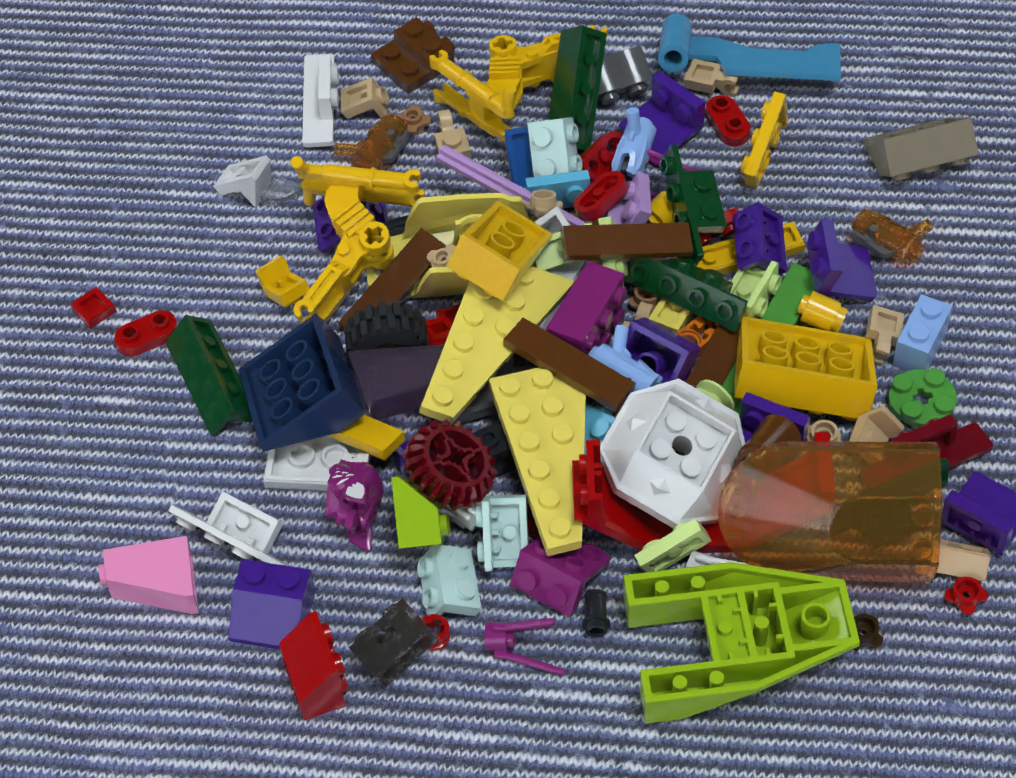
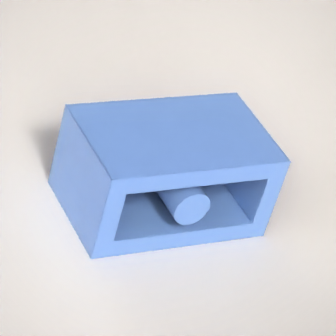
[893,294,953,371]

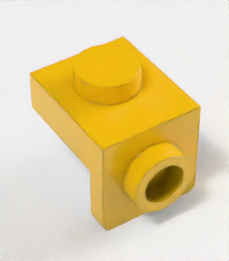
[256,256,310,307]

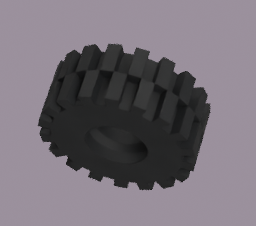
[344,301,430,379]

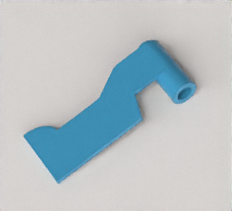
[658,14,841,81]

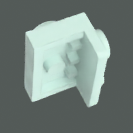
[527,117,582,177]
[476,495,529,572]
[417,544,482,616]

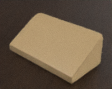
[915,535,990,581]

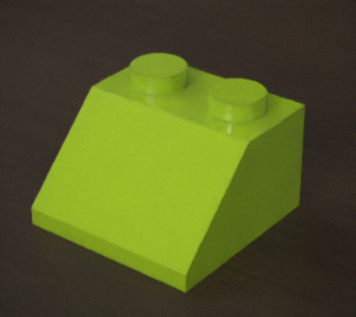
[391,475,451,549]

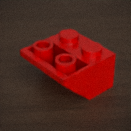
[279,611,349,721]

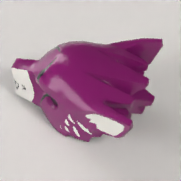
[325,452,384,552]

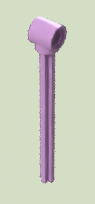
[435,145,661,277]

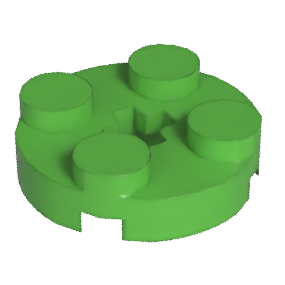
[888,368,957,430]

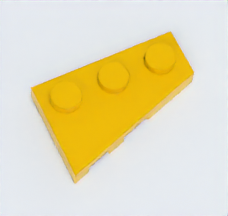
[740,91,789,189]

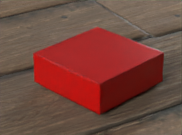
[70,287,117,329]

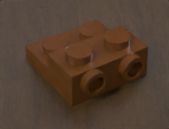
[371,17,455,94]

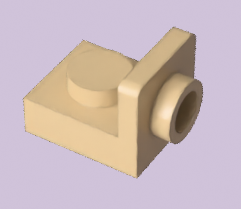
[341,77,390,119]
[848,406,904,466]

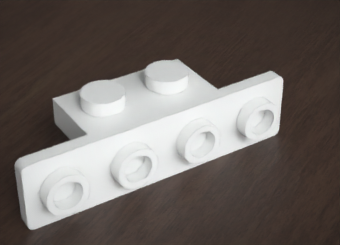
[302,54,339,147]
[168,491,292,567]

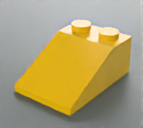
[446,200,553,301]

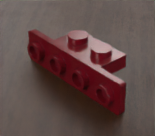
[859,414,993,490]

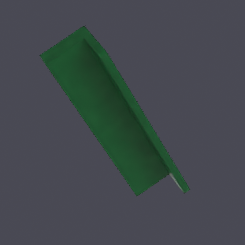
[548,25,607,153]
[166,315,253,436]

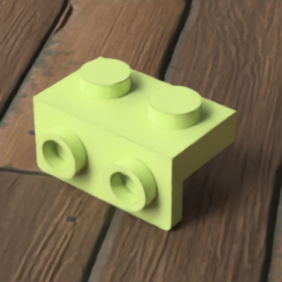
[730,261,782,318]

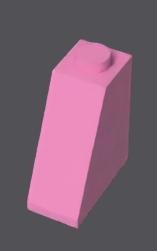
[98,536,199,614]

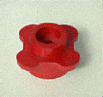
[944,577,988,615]

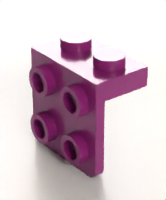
[510,537,611,617]

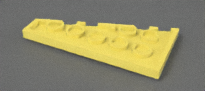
[419,266,575,425]
[489,367,586,556]

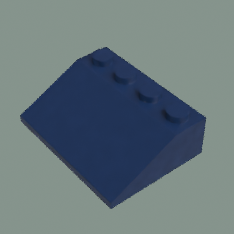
[238,313,366,452]

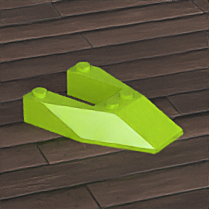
[623,562,860,724]

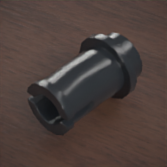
[582,589,611,637]

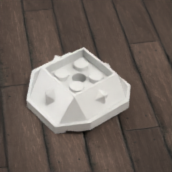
[600,379,745,529]

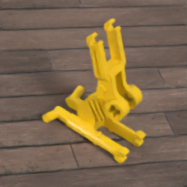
[429,25,607,146]
[290,156,426,324]

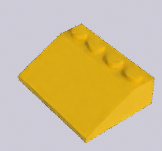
[734,316,878,421]

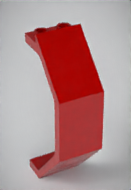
[572,432,836,553]

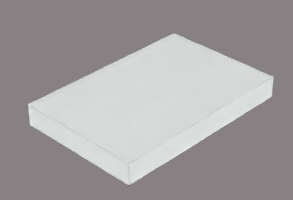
[263,436,371,491]

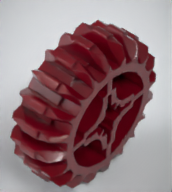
[403,419,497,512]

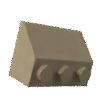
[863,117,979,181]

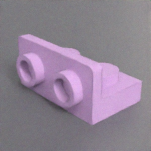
[605,171,652,224]

